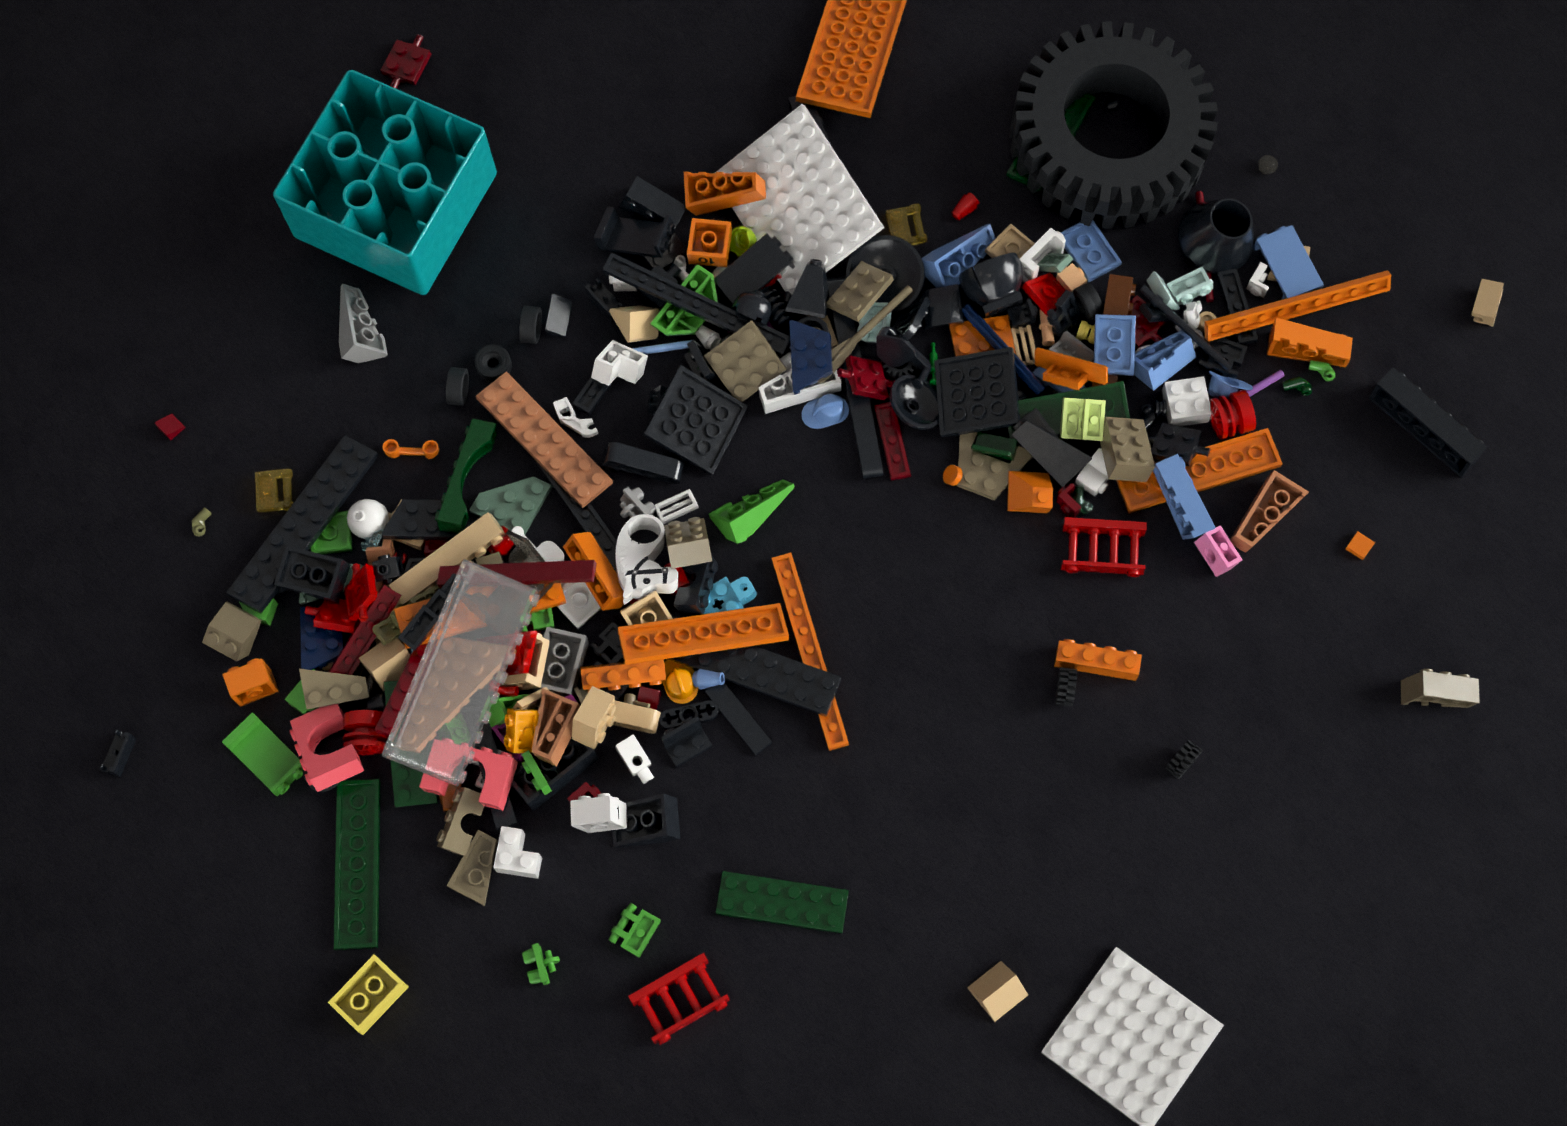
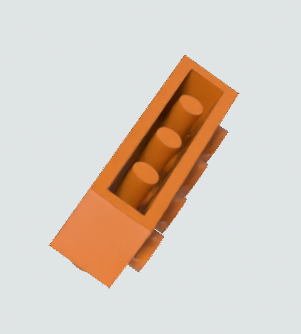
[563,532,624,611]
[1054,639,1142,681]
[580,659,666,693]

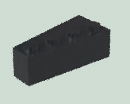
[511,740,599,812]

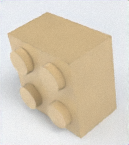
[572,686,616,749]

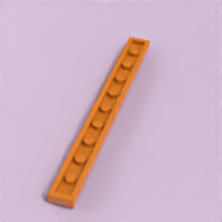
[1204,270,1391,342]
[772,553,849,751]

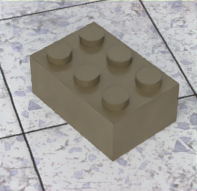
[1100,417,1155,482]
[664,517,712,569]

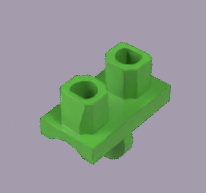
[522,943,560,985]

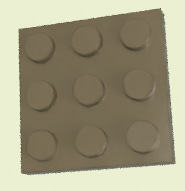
[704,320,787,402]

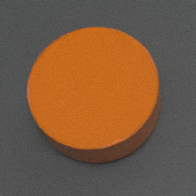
[943,465,963,486]

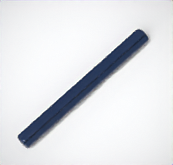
[962,304,1045,395]

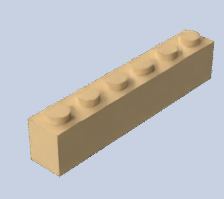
[389,512,506,606]

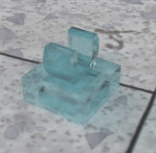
[361,530,383,551]

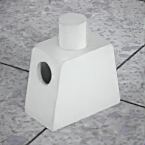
[616,734,654,784]

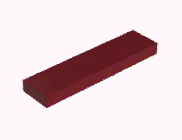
[874,402,911,481]

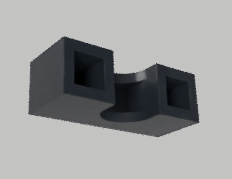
[674,555,718,616]

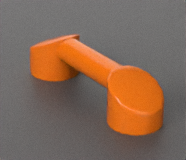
[382,439,439,459]

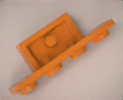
[1035,347,1108,390]

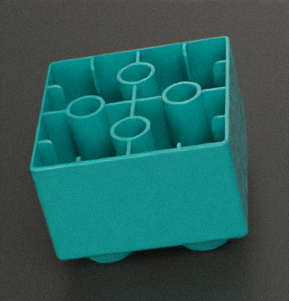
[273,70,497,295]

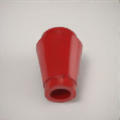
[951,192,980,221]

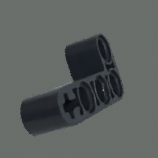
[600,442,684,484]

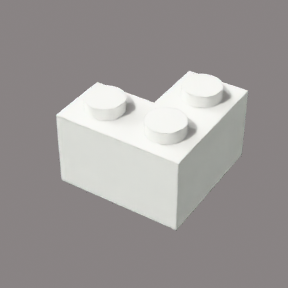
[591,340,648,386]
[493,826,542,879]

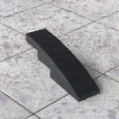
[398,573,471,651]

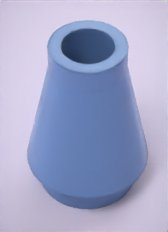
[692,669,725,690]

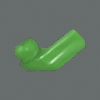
[1308,360,1335,381]

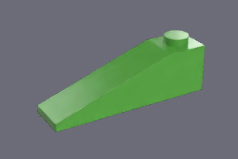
[709,480,795,544]

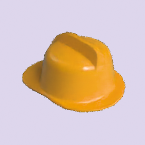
[662,660,699,704]

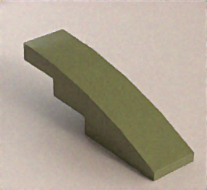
[372,585,441,645]

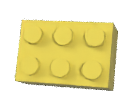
[328,955,408,1035]

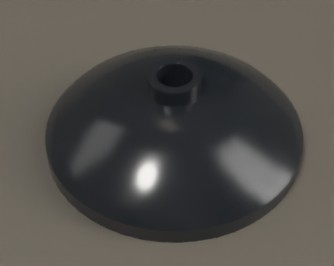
[890,375,939,430]

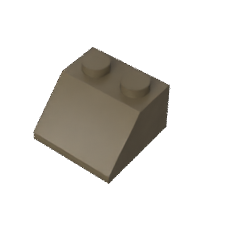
[202,601,262,661]

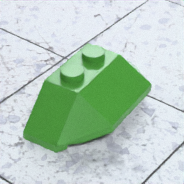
[651,264,718,336]

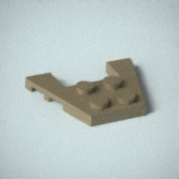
[957,432,1033,501]

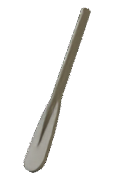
[817,285,913,384]

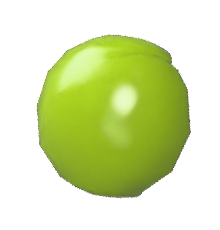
[730,226,757,257]

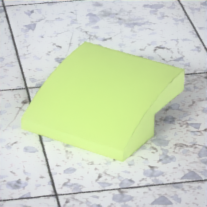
[1060,398,1106,441]

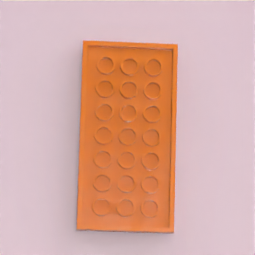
[796,0,907,118]

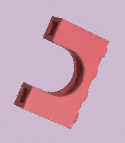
[289,704,364,792]
[419,738,518,811]

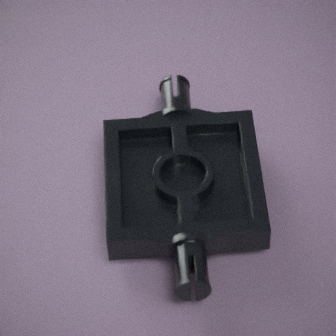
[1147,423,1210,467]

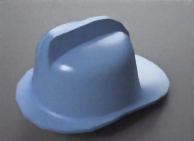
[1208,371,1253,399]
[801,394,849,429]

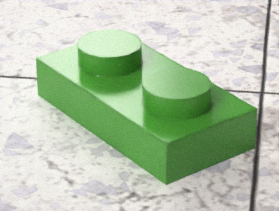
[521,750,552,795]

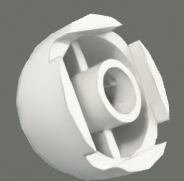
[347,499,389,540]

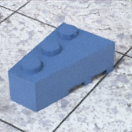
[1134,330,1196,391]

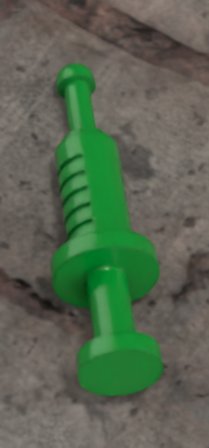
[929,342,938,385]

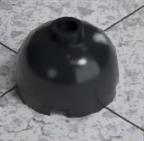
[731,289,771,325]

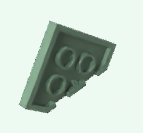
[469,476,552,535]

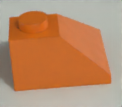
[1007,471,1053,513]

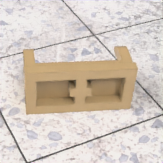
[1472,279,1504,327]

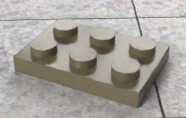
[827,261,894,322]

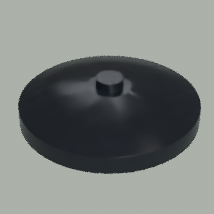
[846,235,925,314]

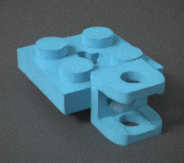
[704,577,757,614]

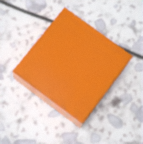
[1346,532,1375,560]

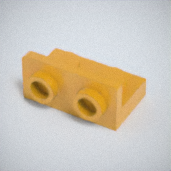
[504,708,539,753]

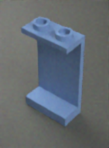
[1254,225,1324,300]

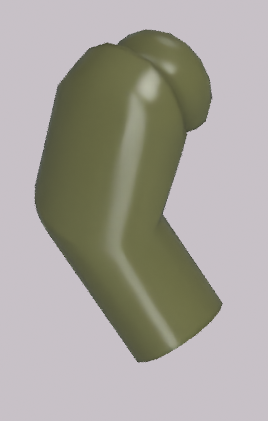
[192,507,211,536]

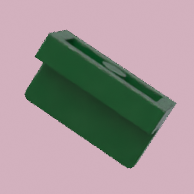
[971,432,1018,461]

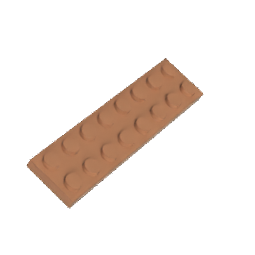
[476,371,613,508]

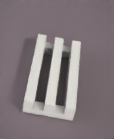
[655,489,699,524]

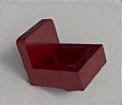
[1057,483,1081,518]

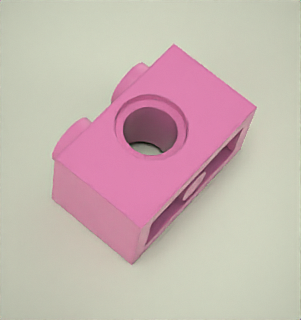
[1194,525,1242,577]

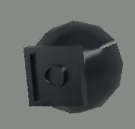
[958,252,1024,318]

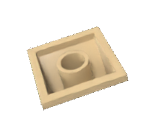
[609,305,659,343]
[620,590,673,625]
[359,638,411,691]
[967,961,1028,1022]

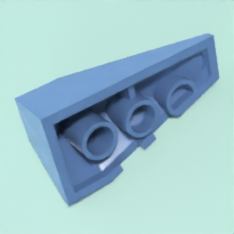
[922,224,996,288]

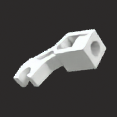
[553,397,598,438]

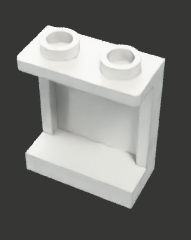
[1019,228,1066,283]

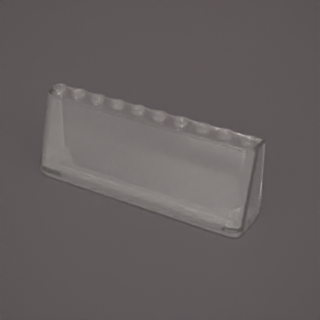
[382,559,540,787]

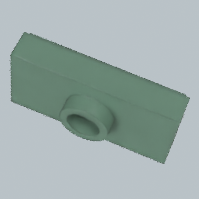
[1037,253,1073,273]

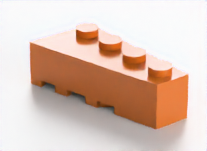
[684,172,766,216]
[1267,318,1353,367]

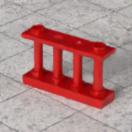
[1061,517,1147,577]
[628,953,730,1045]

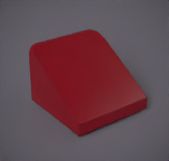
[155,414,186,441]
[637,686,661,710]

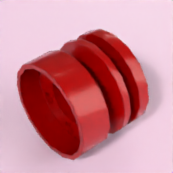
[1209,390,1256,440]
[343,710,387,755]

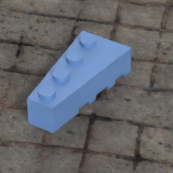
[1153,454,1216,540]

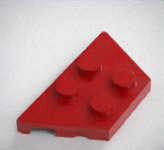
[476,630,537,678]

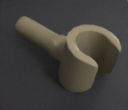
[623,693,650,708]

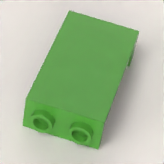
[222,712,303,796]

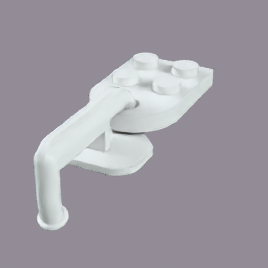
[511,526,601,629]

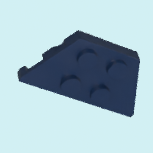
[789,320,833,395]
[300,607,343,670]

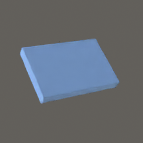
[1061,220,1122,283]
[1093,314,1136,376]

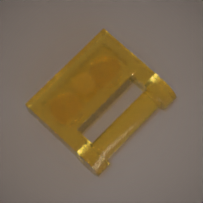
[886,204,927,245]
[255,469,294,512]

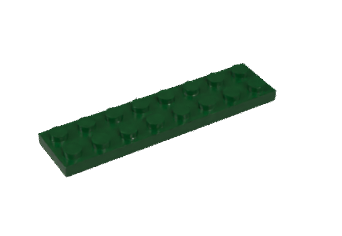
[334,779,380,950]

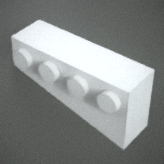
[759,368,841,414]

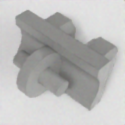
[620,487,656,518]

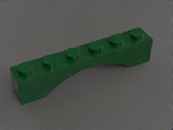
[435,419,497,534]

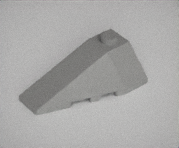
[339,284,388,363]

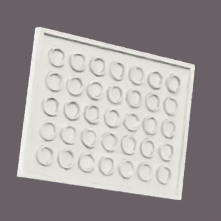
[715,104,884,295]

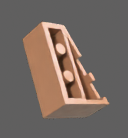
[532,688,580,767]

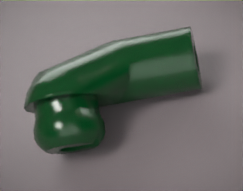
[1282,377,1312,396]

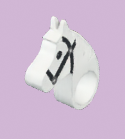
[616,514,678,605]

